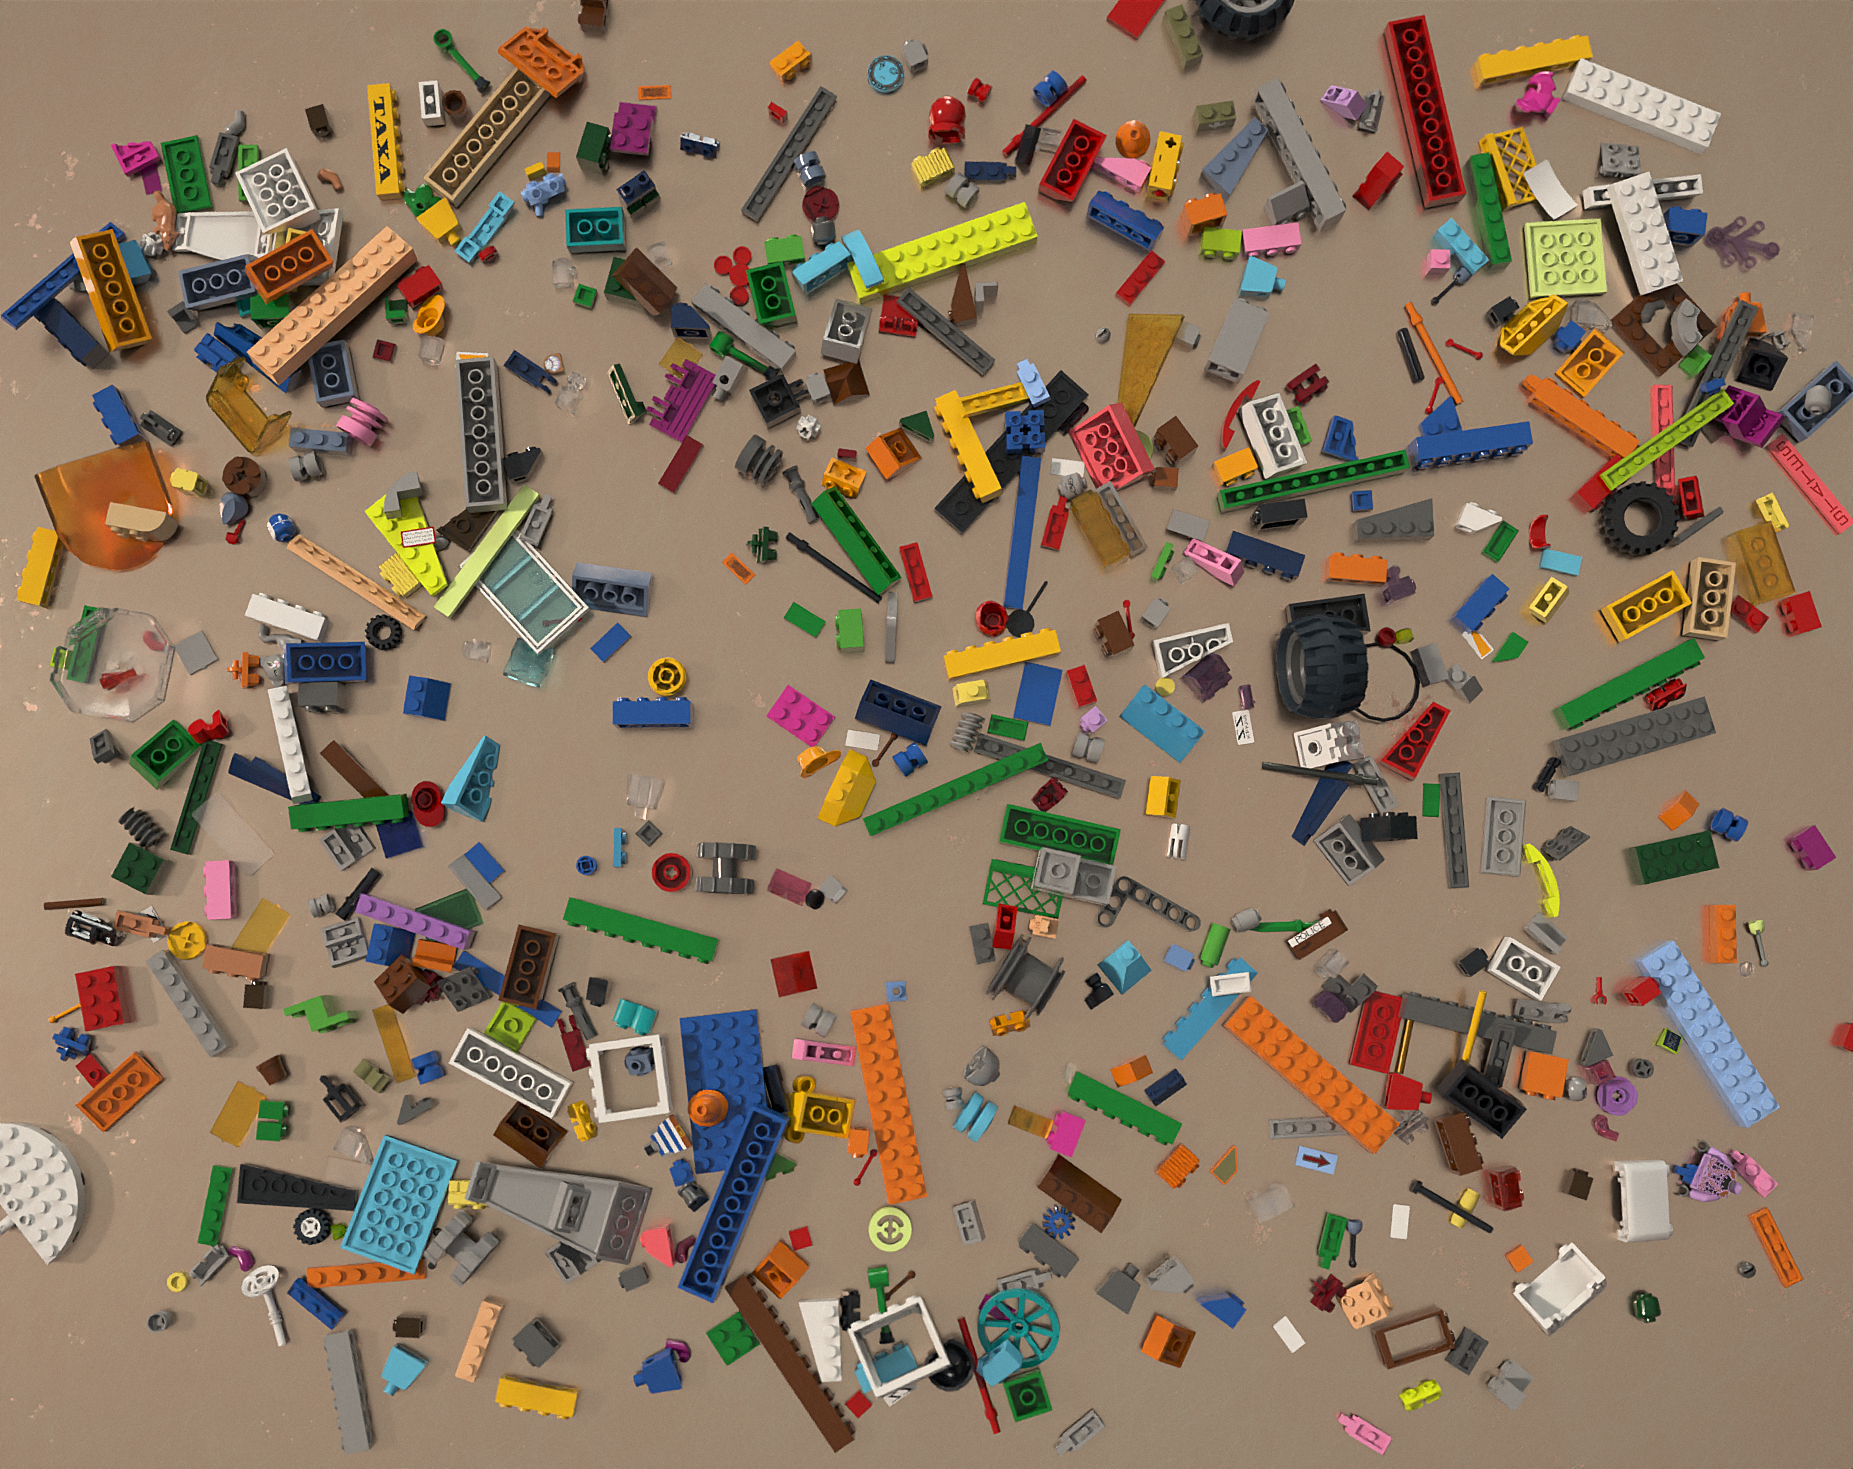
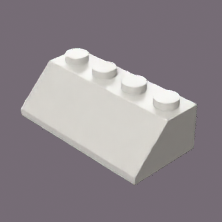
[1238,393,1307,479]

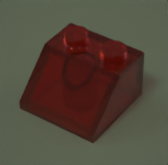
[770,951,818,997]
[1489,1166,1524,1211]

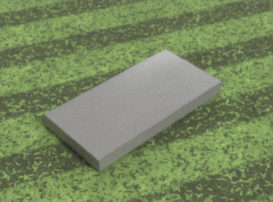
[1480,796,1526,877]

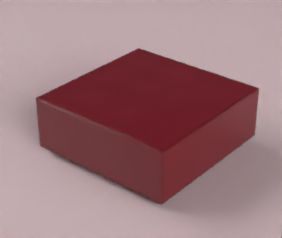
[372,339,397,363]
[837,448,857,462]

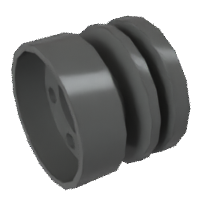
[735,434,783,486]

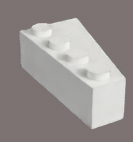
[1152,623,1233,678]

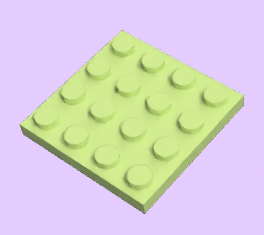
[1524,218,1607,298]

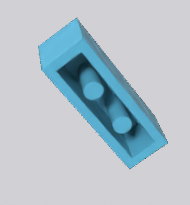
[1433,218,1489,277]
[854,1342,918,1393]

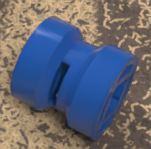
[576,856,598,876]

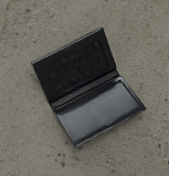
[763,1064,791,1113]

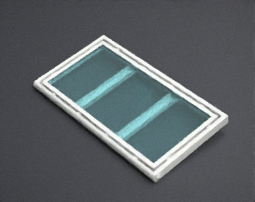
[458,529,590,655]

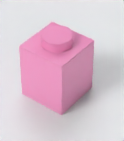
[1427,249,1450,274]

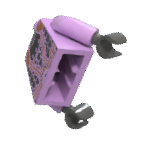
[1678,1140,1742,1202]

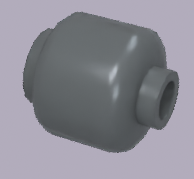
[810,216,836,244]

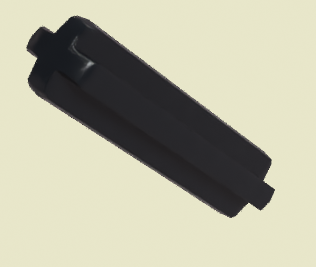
[1397,328,1425,382]

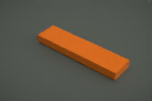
[1749,1207,1803,1288]

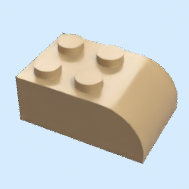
[105,502,178,542]

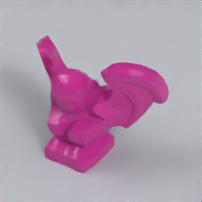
[1516,71,1561,119]

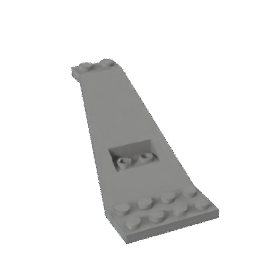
[464,1160,651,1265]

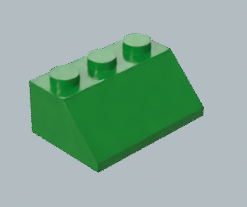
[746,261,797,325]

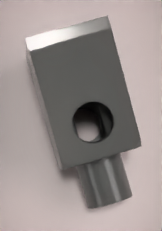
[1095,1263,1141,1315]

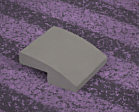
[319,823,376,871]
[321,917,368,968]
[544,1242,601,1285]

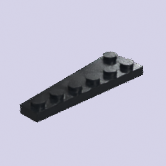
[237,1164,357,1211]

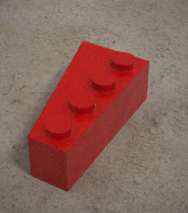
[1379,702,1451,781]

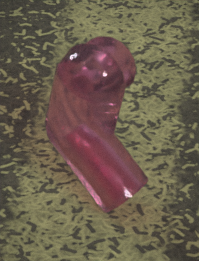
[1595,1115,1619,1142]
[675,1235,696,1264]

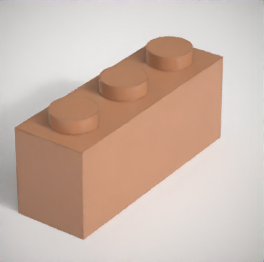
[202,944,269,981]

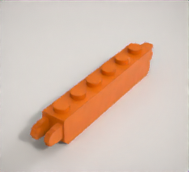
[1522,374,1640,459]

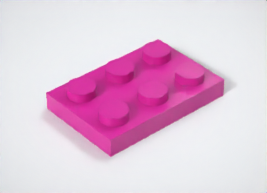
[766,685,835,747]

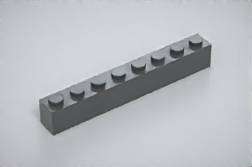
[1398,992,1557,1054]

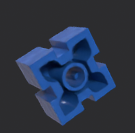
[1005,410,1046,454]

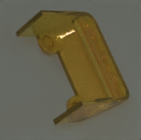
[206,356,292,453]

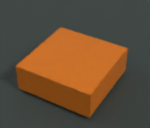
[1505,1245,1534,1273]

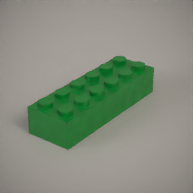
[998,804,1121,865]

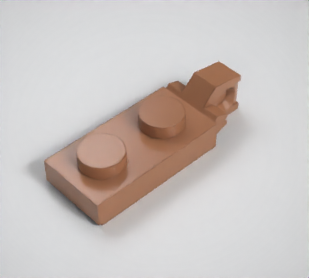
[113,910,170,938]

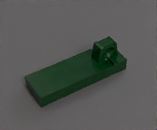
[607,363,647,424]

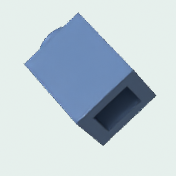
[1163,944,1195,972]

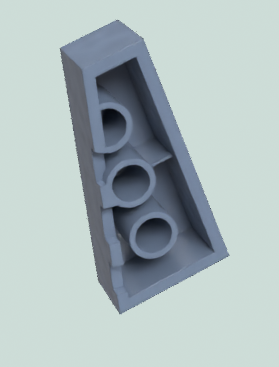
[1200,117,1268,201]

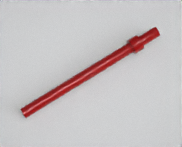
[1002,75,1087,156]
[957,1317,1001,1434]

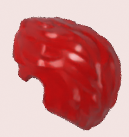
[975,600,1009,636]

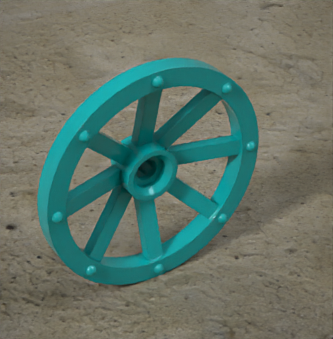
[977,1288,1060,1369]

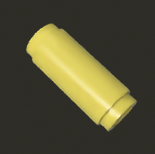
[1450,1188,1480,1229]

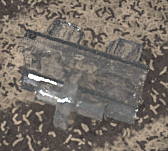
[1393,1109,1429,1145]

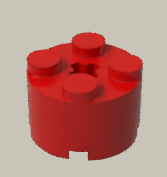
[652,853,692,893]

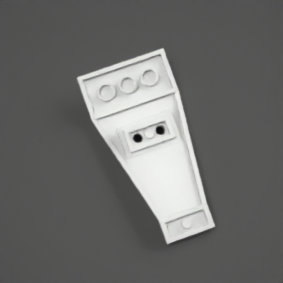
[172,208,344,286]

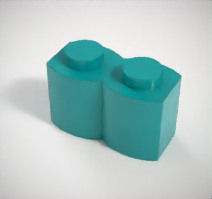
[612,998,659,1036]

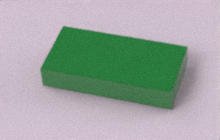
[1482,520,1519,563]
[783,602,826,638]
[987,714,1029,741]

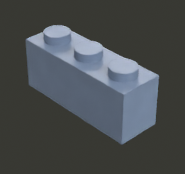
[289,428,353,456]

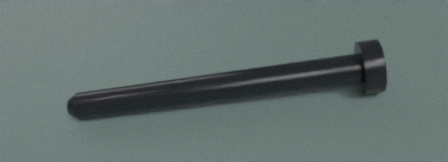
[1412,1181,1494,1233]

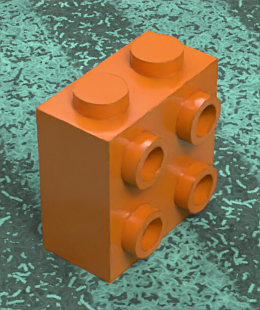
[1519,1051,1569,1100]

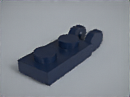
[504,350,558,394]

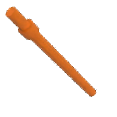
[1405,302,1464,405]

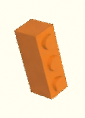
[1326,552,1388,585]
[1709,905,1737,963]

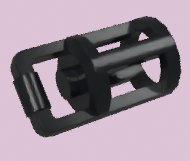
[65,910,118,946]
[320,1075,363,1123]

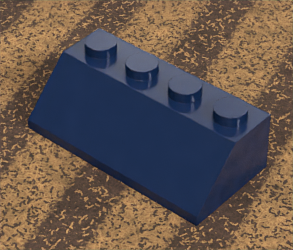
[855,679,942,745]

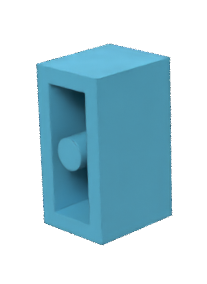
[976,1339,1023,1387]

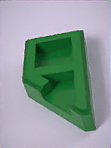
[1492,632,1529,663]

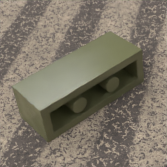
[1163,4,1203,69]

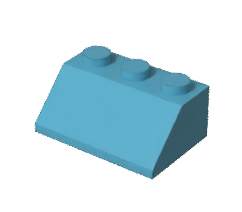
[791,241,851,295]

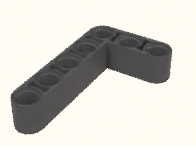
[1096,876,1201,932]

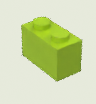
[1200,227,1242,260]

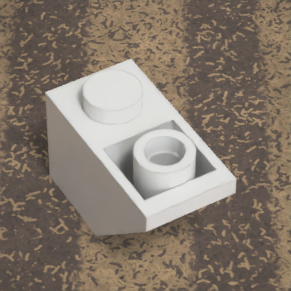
[1455,502,1502,534]

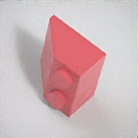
[640,1224,677,1268]

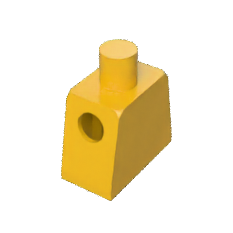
[416,197,462,246]

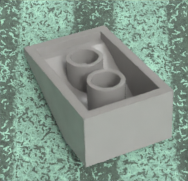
[821,299,872,364]

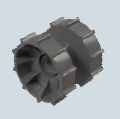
[695,842,756,894]

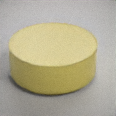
[1155,677,1175,697]
[167,1272,189,1292]

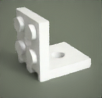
[1293,720,1365,768]

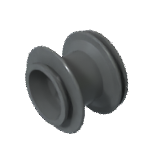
[985,934,1065,1021]

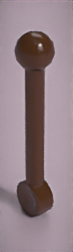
[872,733,898,767]
[885,1271,916,1301]

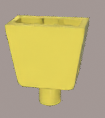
[952,680,991,707]

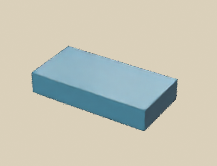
[1540,548,1582,576]

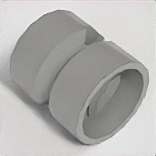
[944,172,980,208]
[288,451,323,482]
[1072,731,1105,763]
[801,1003,836,1038]

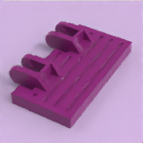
[646,359,716,443]

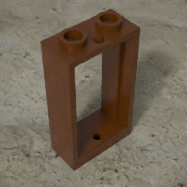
[1372,1307,1456,1370]

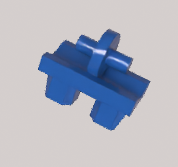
[52,1026,91,1061]

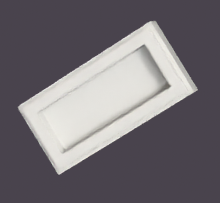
[1210,972,1251,996]

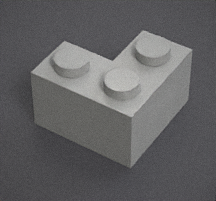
[1487,1359,1534,1412]

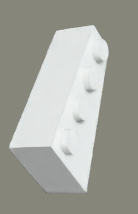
[799,1298,842,1382]

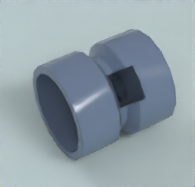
[794,151,827,187]

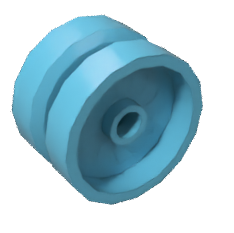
[953,1092,998,1143]

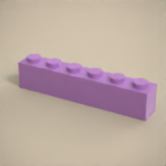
[355,894,475,950]

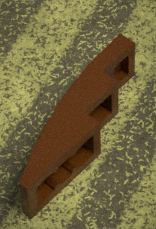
[320,740,389,798]

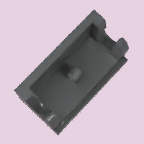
[1445,1327,1489,1376]

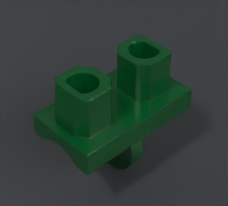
[746,526,778,564]

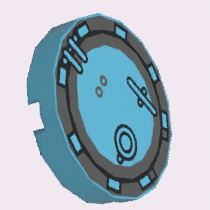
[867,55,905,93]

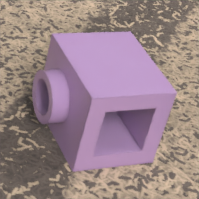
[1080,706,1108,735]

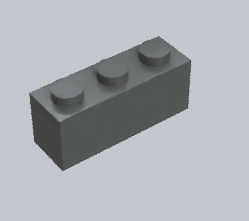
[1018,1221,1079,1278]

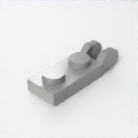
[1513,998,1571,1023]

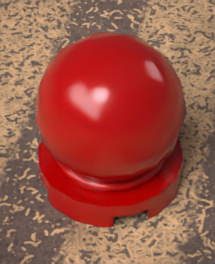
[928,95,966,144]

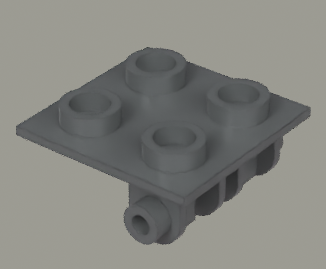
[1541,826,1590,861]
[437,966,491,1012]

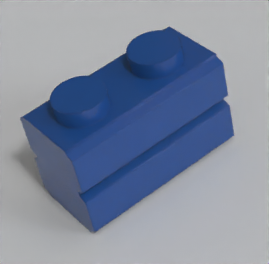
[194,333,241,377]

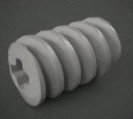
[949,712,985,754]

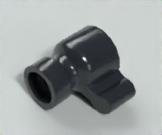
[1084,973,1114,1010]

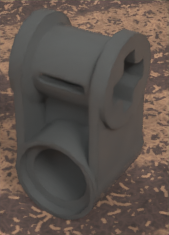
[677,1182,710,1212]

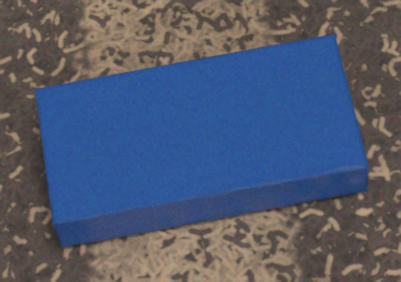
[590,622,632,663]
[464,842,505,884]

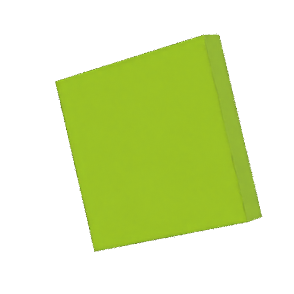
[484,1003,538,1052]

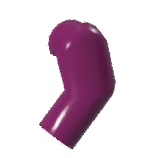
[665,1339,691,1363]

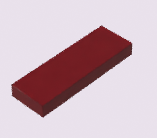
[658,435,704,494]

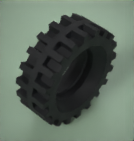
[1601,481,1680,556]

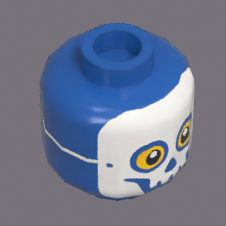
[267,513,296,542]

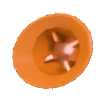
[1116,121,1151,159]
[688,1090,728,1126]

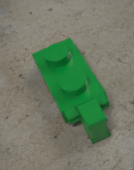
[1318,1213,1347,1270]

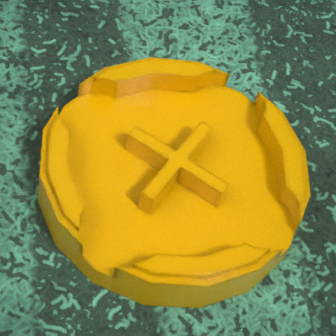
[167,921,208,960]

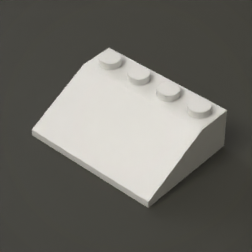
[235,148,322,235]

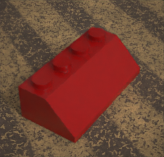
[1038,119,1107,202]

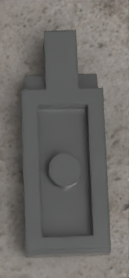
[209,132,240,187]

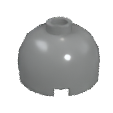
[963,1046,1000,1086]

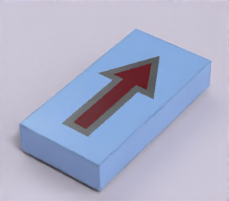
[1295,1146,1338,1175]

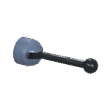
[1432,267,1471,304]
[1347,1220,1363,1268]

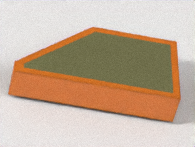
[1210,1145,1238,1185]

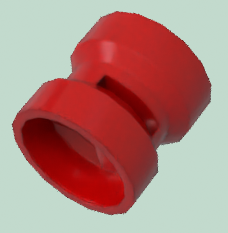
[967,77,993,103]

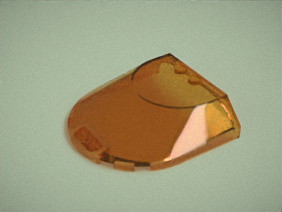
[34,440,173,570]

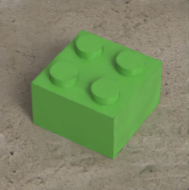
[835,608,865,653]

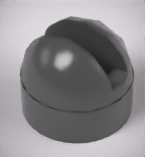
[1738,1262,1756,1278]

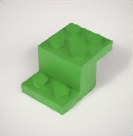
[283,995,358,1034]

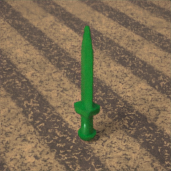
[1250,919,1319,933]

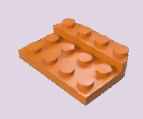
[497,26,584,98]

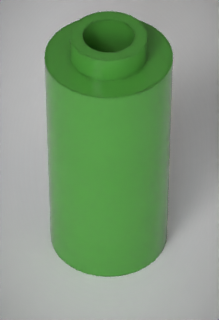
[1200,923,1231,968]

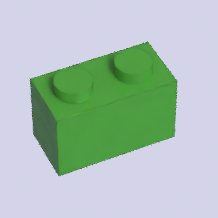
[764,234,806,266]

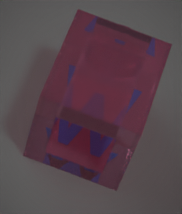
[1584,1059,1616,1086]

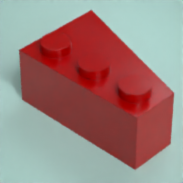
[1352,151,1404,211]

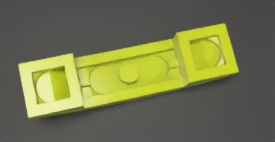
[1522,843,1560,918]

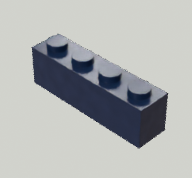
[1225,531,1306,581]

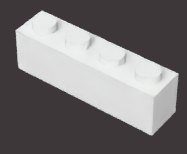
[245,593,329,642]

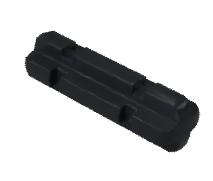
[1059,402,1089,434]
[1534,757,1561,792]

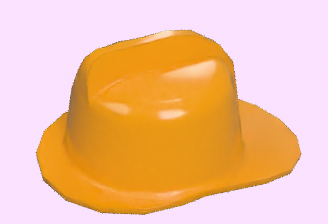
[413,295,445,339]
[797,746,841,778]

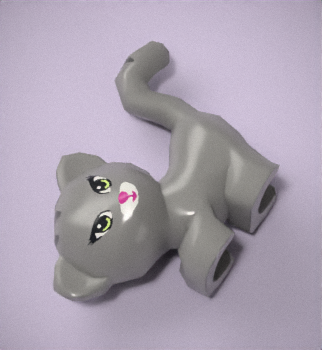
[258,624,306,688]

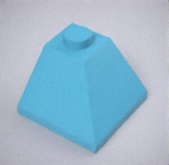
[1098,940,1152,995]

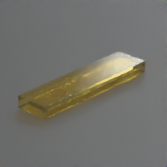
[372,1004,416,1084]

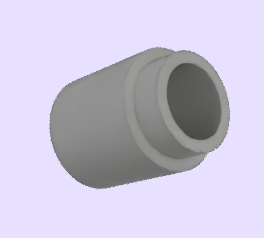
[1231,908,1262,933]

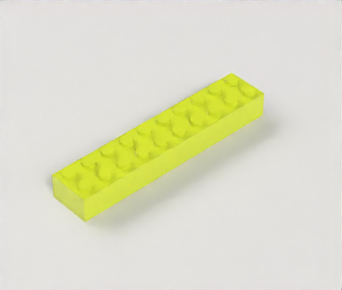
[847,202,1038,304]

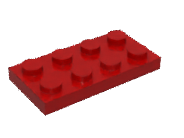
[1350,991,1402,1074]

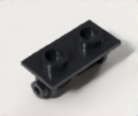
[840,1290,860,1332]

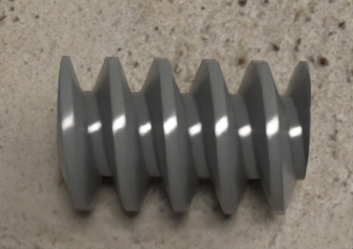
[118,807,162,849]

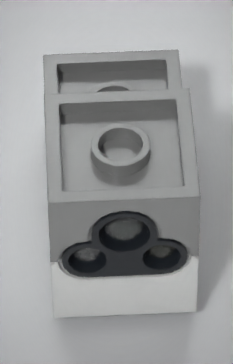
[1031,847,1117,906]

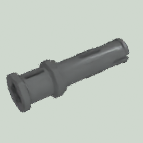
[782,465,819,523]
[558,982,597,1041]

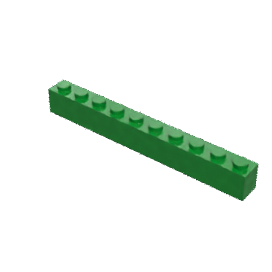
[1217,449,1410,513]
[863,742,1048,836]

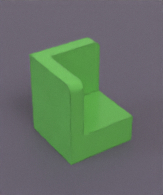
[1679,344,1712,377]

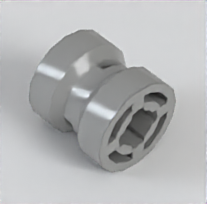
[308,893,334,918]
[943,1087,965,1110]
[147,1310,172,1333]

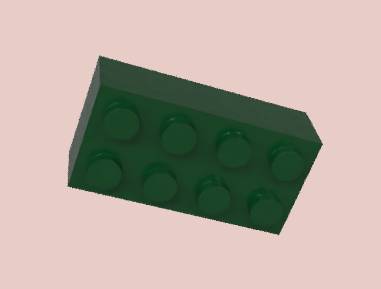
[1629,830,1720,885]

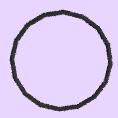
[1355,642,1420,722]

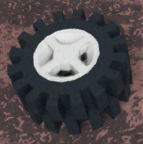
[293,1208,332,1245]

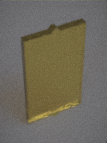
[232,898,290,953]
[210,1081,266,1148]

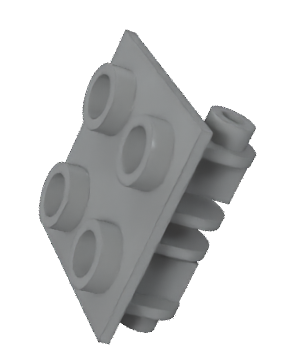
[1600,143,1641,178]

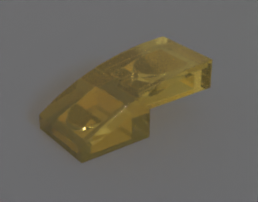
[1008,1106,1053,1139]

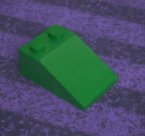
[129,719,201,790]

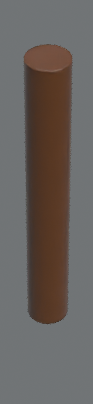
[44,898,104,910]

